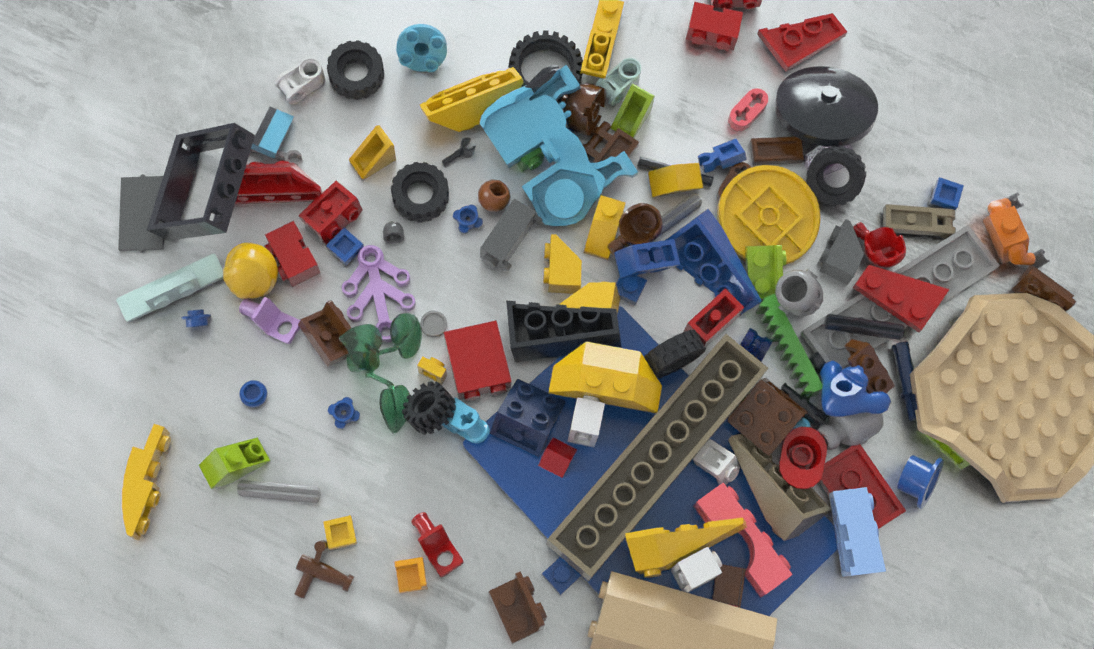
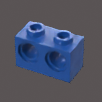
[614,239,680,278]

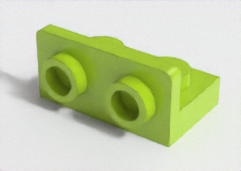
[745,245,787,299]

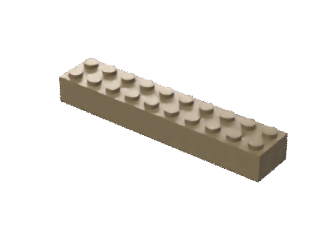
[546,334,769,581]

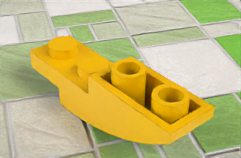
[580,0,624,79]
[122,424,171,541]

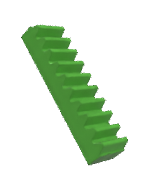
[755,294,823,398]

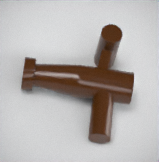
[294,540,355,598]

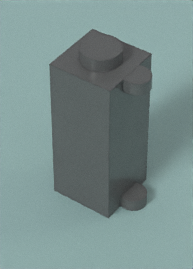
[480,199,543,271]

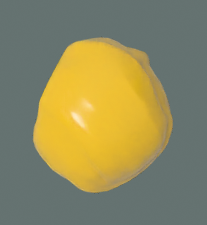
[223,242,278,299]

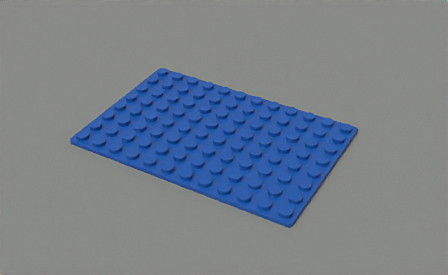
[463,306,838,616]

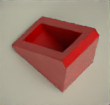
[538,437,577,478]

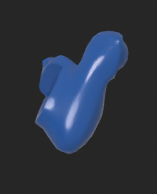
[820,361,891,417]

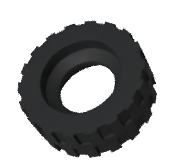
[327,40,384,100]
[806,145,866,206]
[391,162,449,223]
[644,330,706,378]

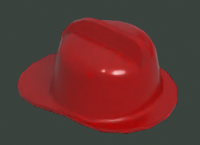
[779,426,827,489]

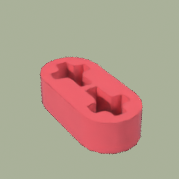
[728,88,768,131]

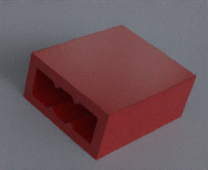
[444,320,512,402]

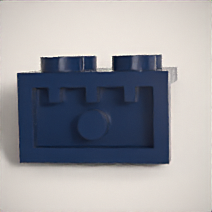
[489,379,566,457]

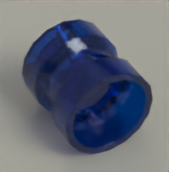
[740,328,773,362]

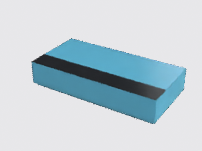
[251,106,294,158]

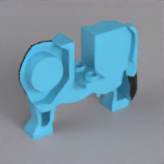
[480,65,638,226]

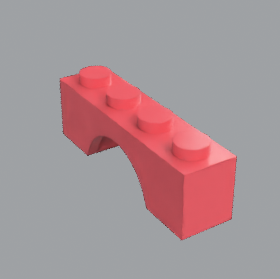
[693,482,793,598]

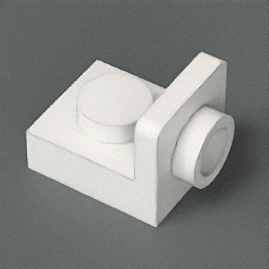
[693,439,740,485]

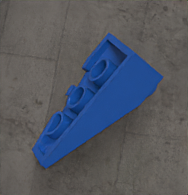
[666,209,761,316]

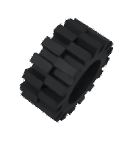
[402,381,456,435]

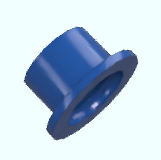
[897,455,944,509]

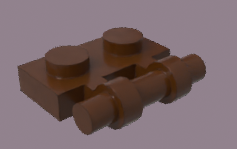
[583,121,639,163]

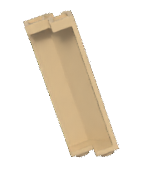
[587,571,777,649]

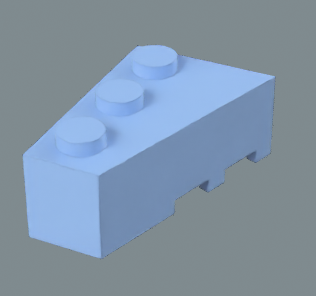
[829,487,886,577]

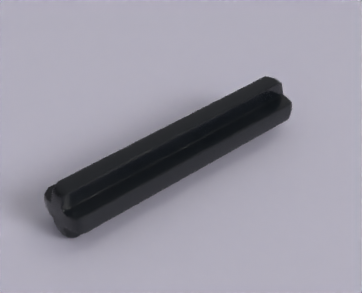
[824,314,905,340]

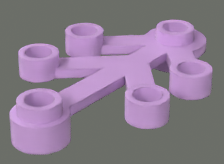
[342,245,416,343]

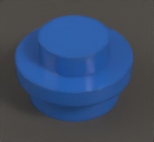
[239,380,268,408]

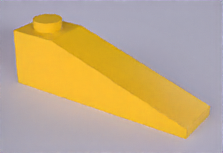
[625,518,747,578]

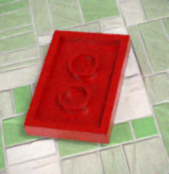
[819,444,906,529]

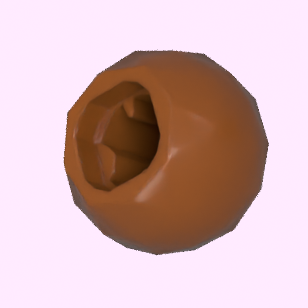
[478,179,511,212]

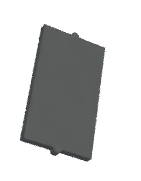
[118,174,164,253]

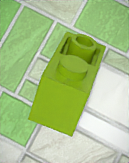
[199,437,270,489]

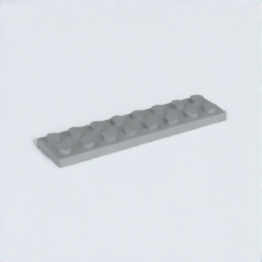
[800,225,1000,369]

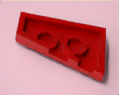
[757,13,847,72]
[853,265,949,333]

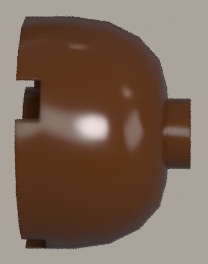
[561,83,606,136]

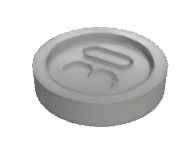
[420,310,447,337]

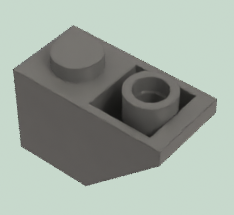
[819,219,864,285]

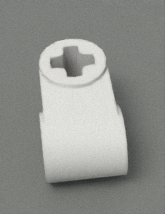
[274,58,325,105]

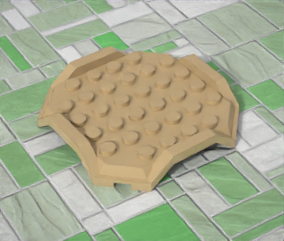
[910,293,1094,503]

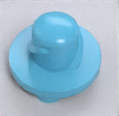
[396,24,447,72]

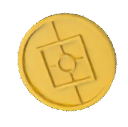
[717,165,821,265]

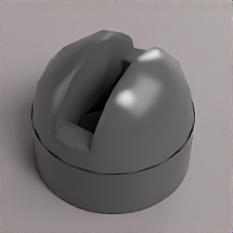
[383,221,404,244]

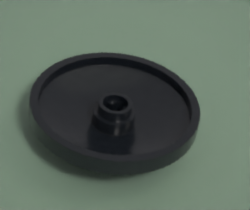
[775,66,878,147]

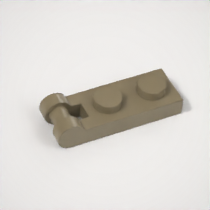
[883,204,956,239]

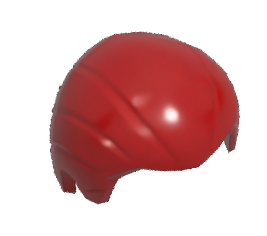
[853,222,906,268]

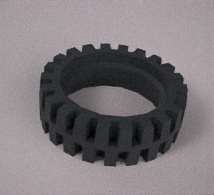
[508,30,583,104]

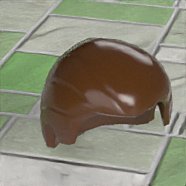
[607,203,663,256]

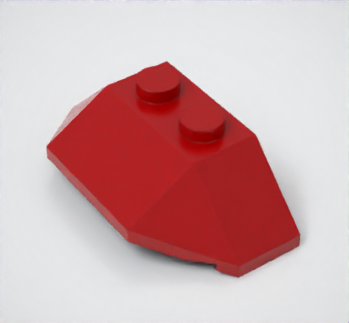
[235,161,323,204]

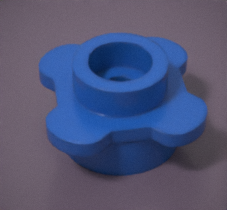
[453,205,483,233]
[181,309,211,327]
[328,397,360,429]

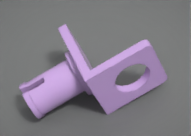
[239,297,300,344]

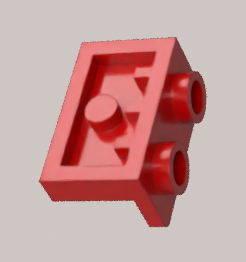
[298,181,363,245]

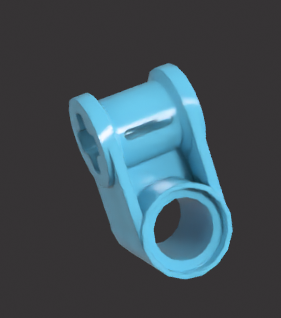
[442,397,490,444]

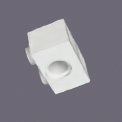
[568,396,605,447]
[671,547,722,593]

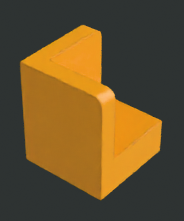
[394,557,428,594]

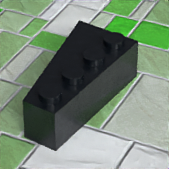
[506,300,622,362]

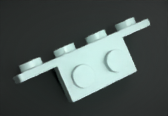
[116,254,223,322]

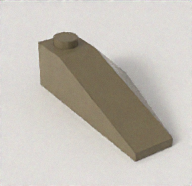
[728,434,832,541]

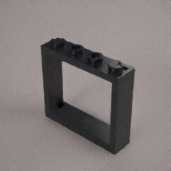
[147,123,255,241]

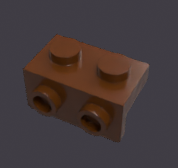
[298,300,361,367]
[844,339,895,394]

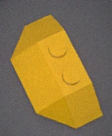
[419,67,524,132]
[549,342,662,413]

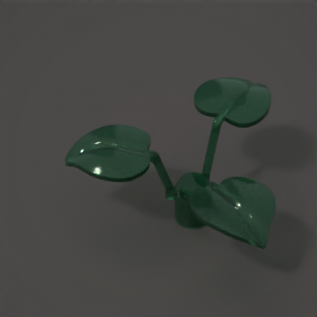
[339,313,422,434]

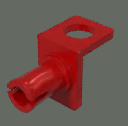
[411,512,464,577]

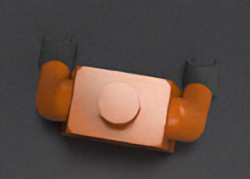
[983,192,1050,269]

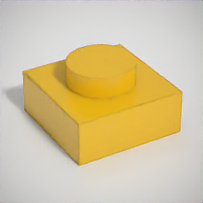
[417,356,447,385]
[323,515,357,550]

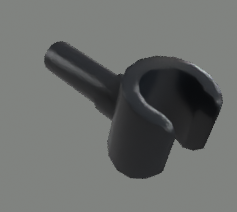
[442,137,476,166]

